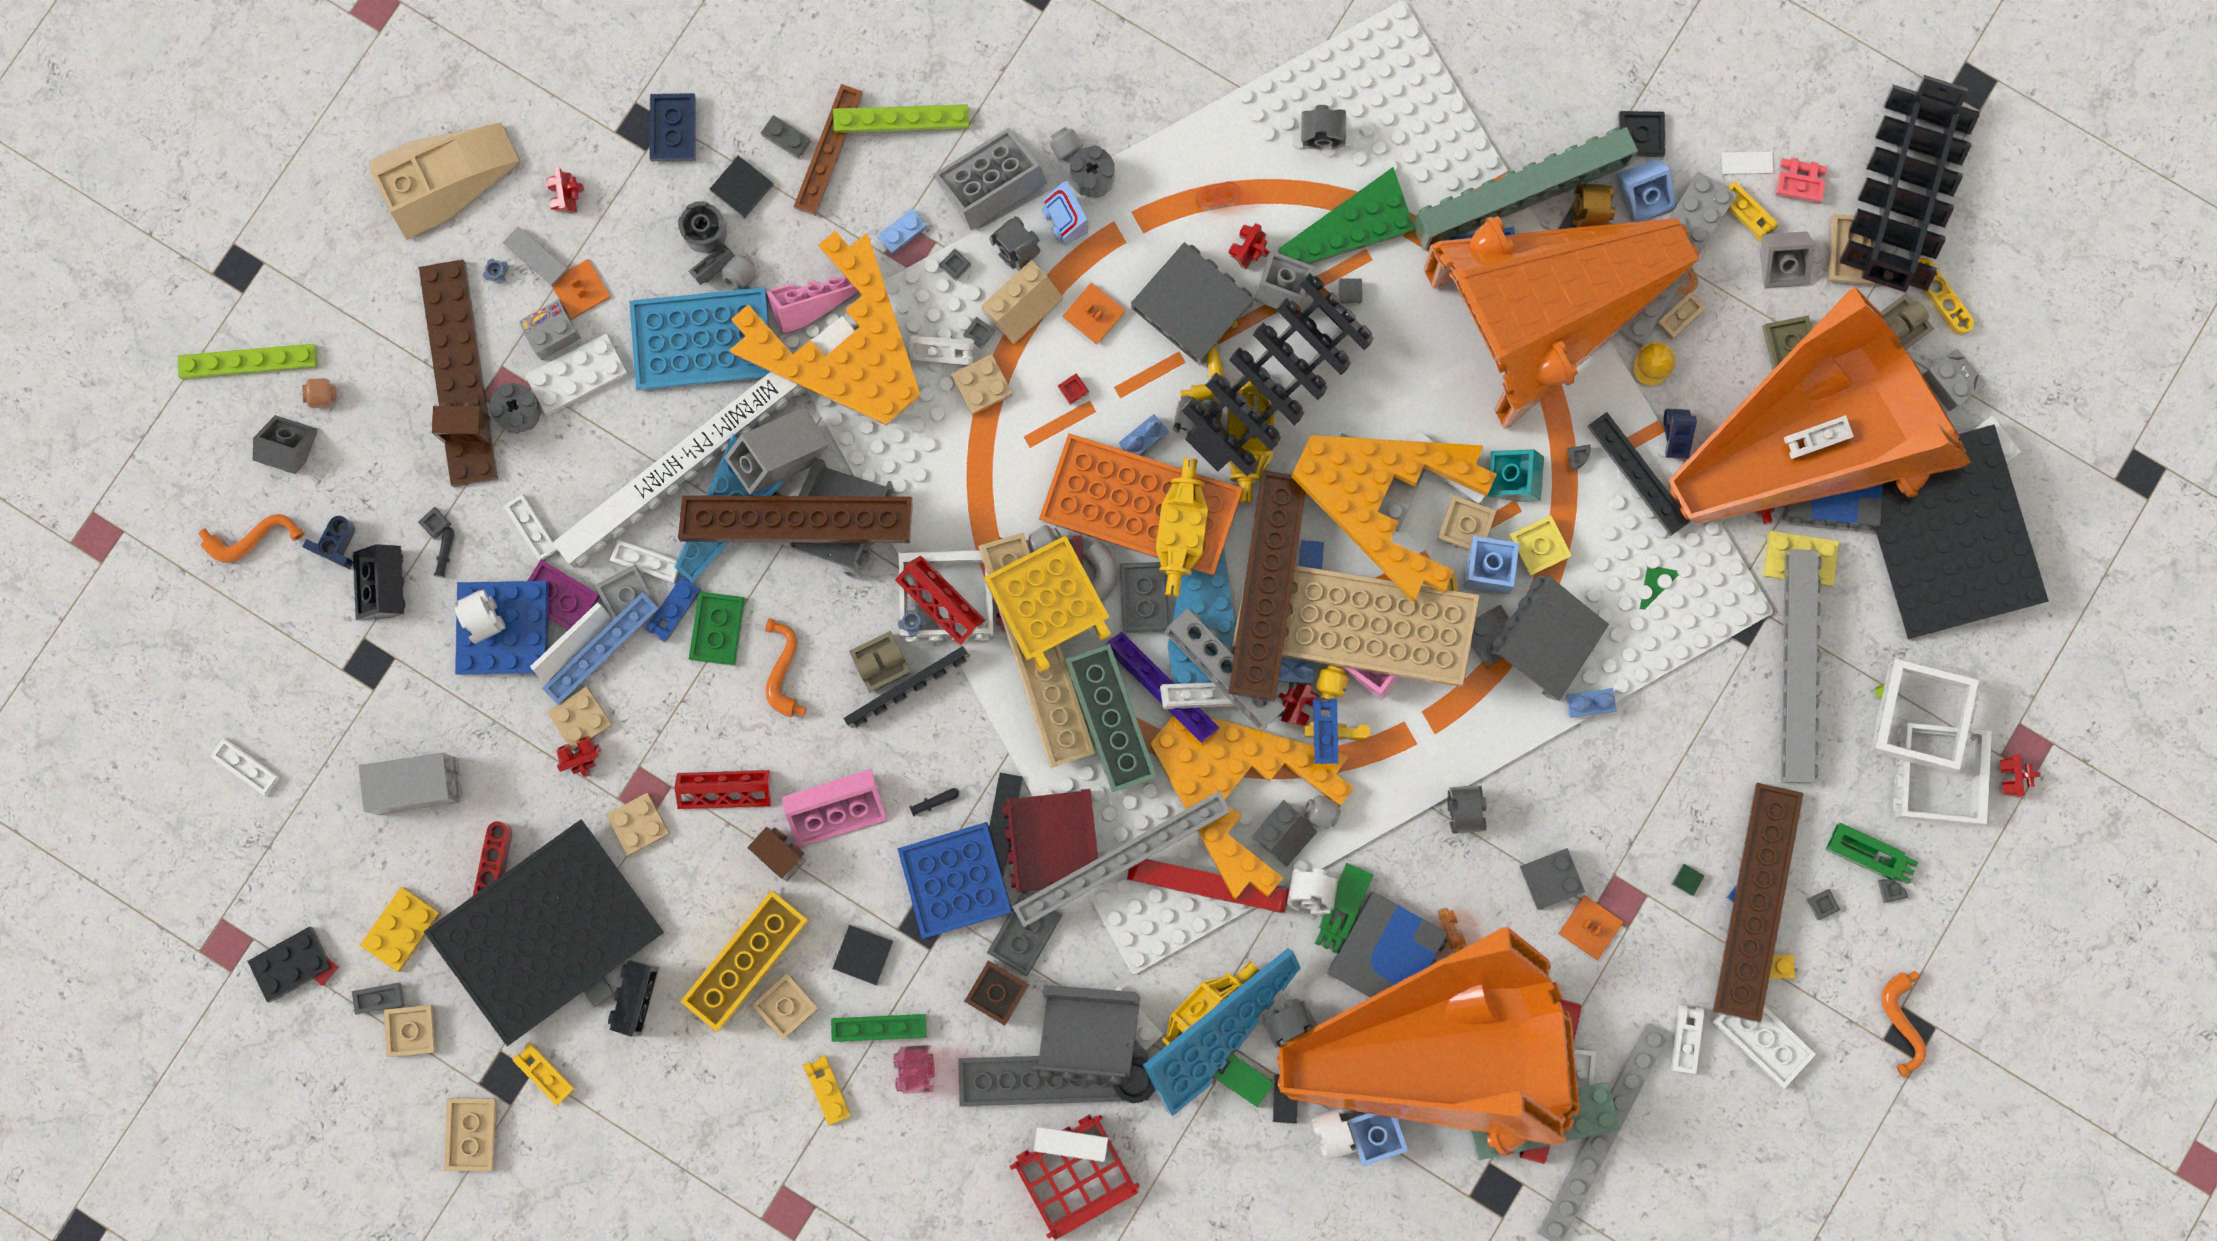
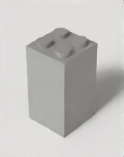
[724,407,830,495]
[359,753,462,815]

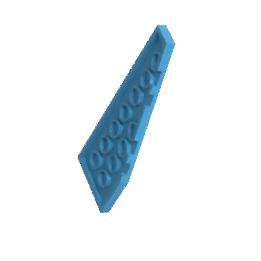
[1168,548,1235,684]
[1143,948,1301,1116]

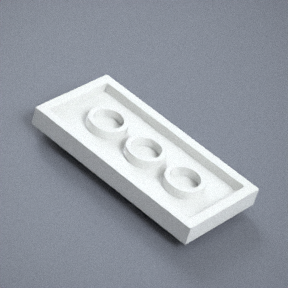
[525,333,628,416]
[1712,1005,1816,1089]

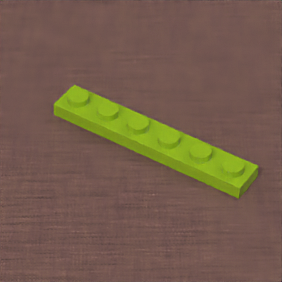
[833,104,969,133]
[178,343,317,379]

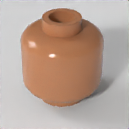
[302,378,336,408]

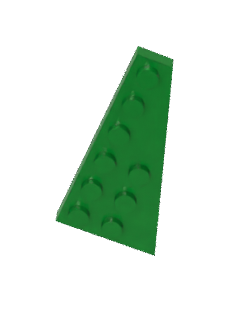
[1278,167,1415,264]

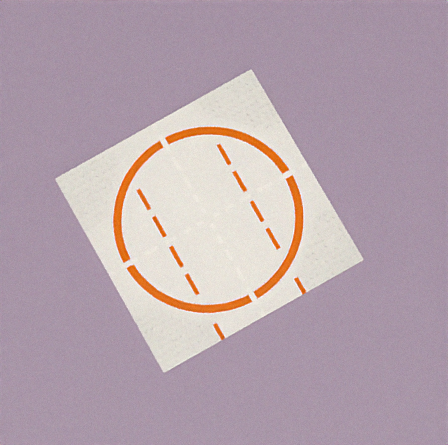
[779,0,1773,974]

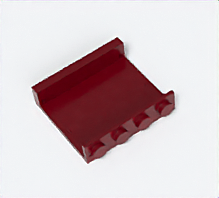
[1003,789,1098,893]

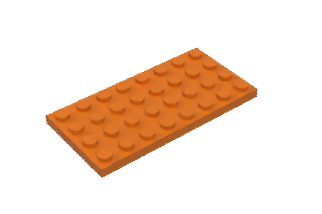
[1039,433,1243,576]

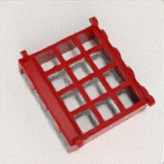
[1009,1114,1140,1240]

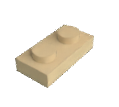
[1656,292,1706,340]

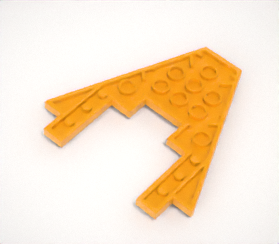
[730,231,921,426]
[1291,435,1497,601]
[1150,716,1354,900]

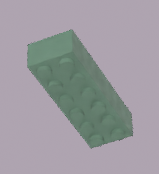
[1065,644,1157,793]
[1470,1082,1620,1160]

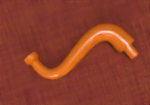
[198,514,305,563]
[765,618,807,718]
[1881,970,1926,1078]

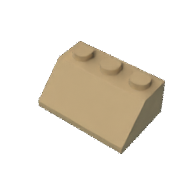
[981,260,1063,345]

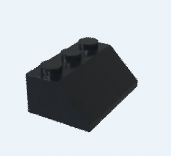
[353,544,405,620]
[608,960,659,1037]

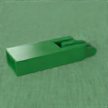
[1825,823,1918,884]
[1315,863,1374,953]
[1212,1053,1274,1108]

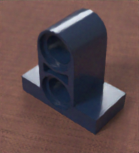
[1663,408,1697,459]
[302,515,355,570]

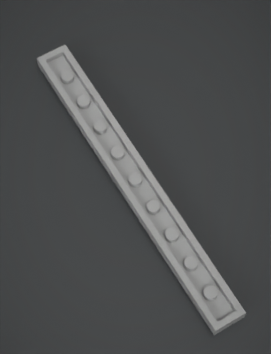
[1012,791,1231,927]
[1537,1023,1669,1241]

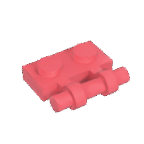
[1775,158,1827,204]

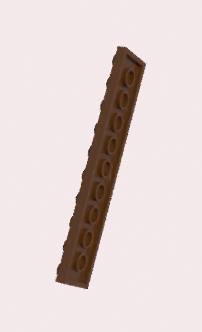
[419,259,498,487]
[1228,470,1306,701]
[678,495,913,543]
[1712,783,1804,1023]

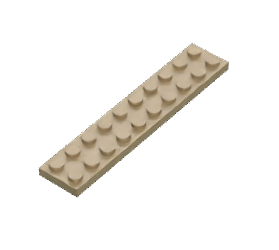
[979,532,1095,768]

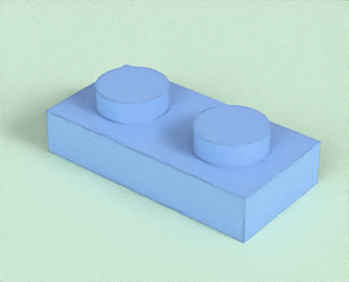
[878,208,927,255]

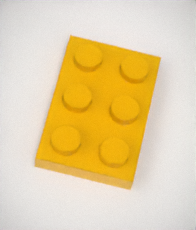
[359,887,441,972]

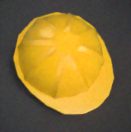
[1633,342,1676,386]

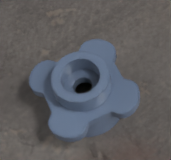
[483,259,509,284]
[898,610,926,637]

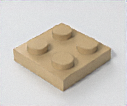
[951,354,1013,415]
[1437,495,1496,551]
[547,687,613,751]
[606,793,670,856]
[752,973,819,1040]
[384,1005,436,1057]

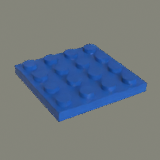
[455,581,549,675]
[897,822,1013,939]

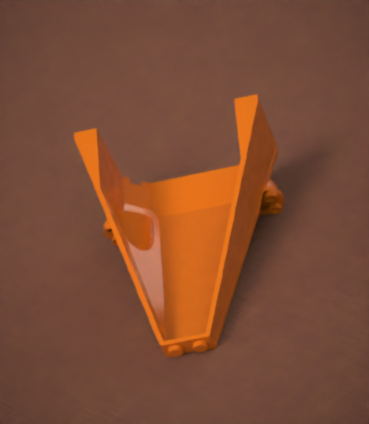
[1423,216,1699,430]
[1668,287,1971,524]
[1277,927,1580,1156]

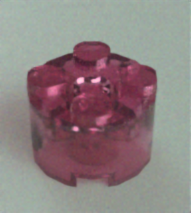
[894,1045,935,1094]

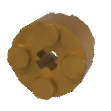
[1572,183,1615,228]

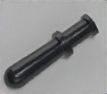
[434,527,455,578]
[909,788,959,817]

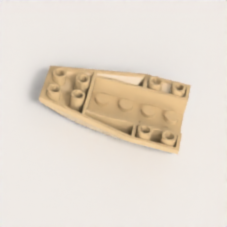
[369,122,520,240]

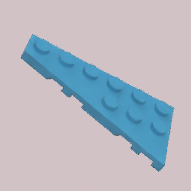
[674,434,784,583]

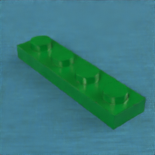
[831,1014,927,1042]

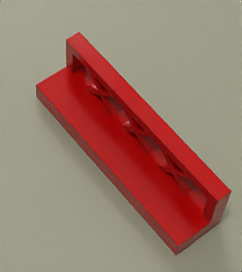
[895,555,986,645]
[674,770,771,809]

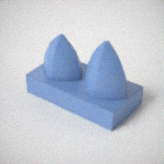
[1119,414,1169,456]
[1278,658,1315,685]
[1565,688,1617,718]

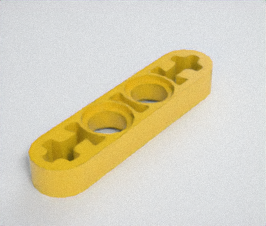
[1918,258,1974,335]

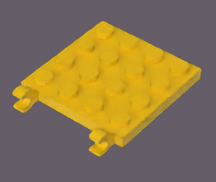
[983,535,1111,673]

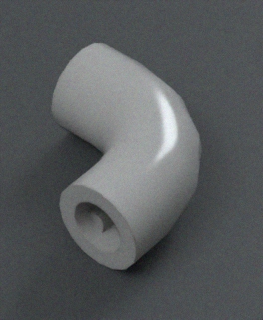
[1083,540,1118,602]

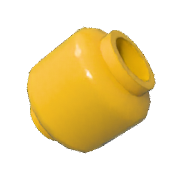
[1316,665,1349,700]

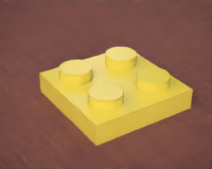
[1509,515,1572,577]

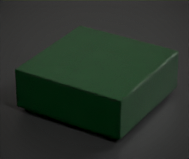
[1672,864,1704,896]

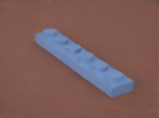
[542,592,659,705]

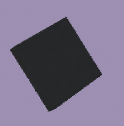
[1618,111,1665,157]
[709,155,774,218]
[832,925,894,985]

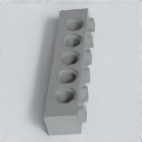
[1164,608,1286,733]

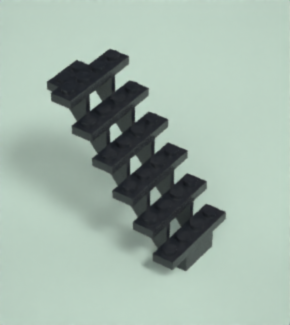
[1840,75,1980,292]
[1181,273,1374,476]

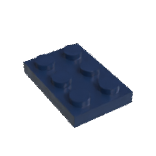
[650,93,696,162]

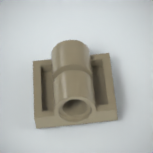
[1881,293,1934,350]
[849,631,911,693]

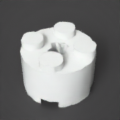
[454,590,506,644]
[1287,868,1338,915]
[1312,1108,1357,1160]

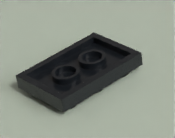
[247,926,332,1003]

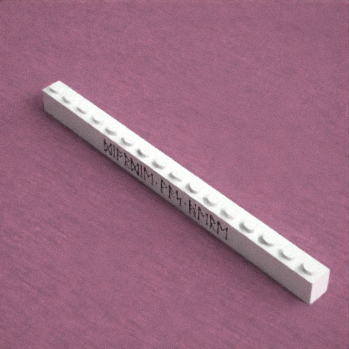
[552,316,855,567]

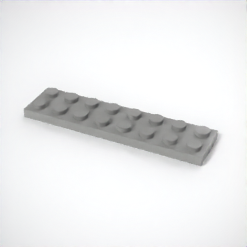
[1618,171,1737,347]

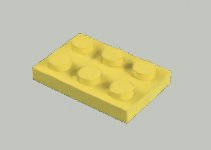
[1763,531,1839,587]

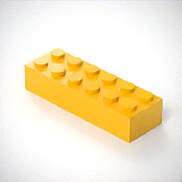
[680,890,811,1032]

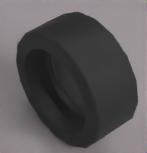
[1113,1057,1155,1103]

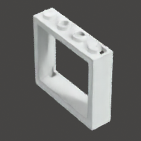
[899,551,994,642]
[1870,659,1980,773]
[1893,723,1992,825]

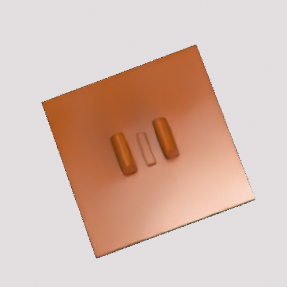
[551,259,611,320]
[1062,282,1126,345]
[1558,895,1623,961]

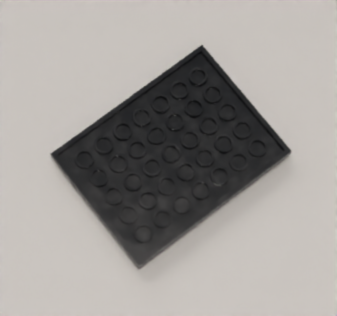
[1875,424,2049,639]
[423,819,664,1047]

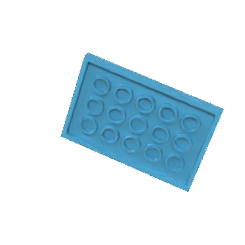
[629,287,770,391]

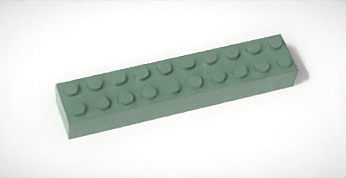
[1414,127,1638,250]

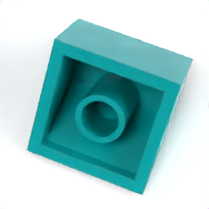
[1487,449,1544,502]

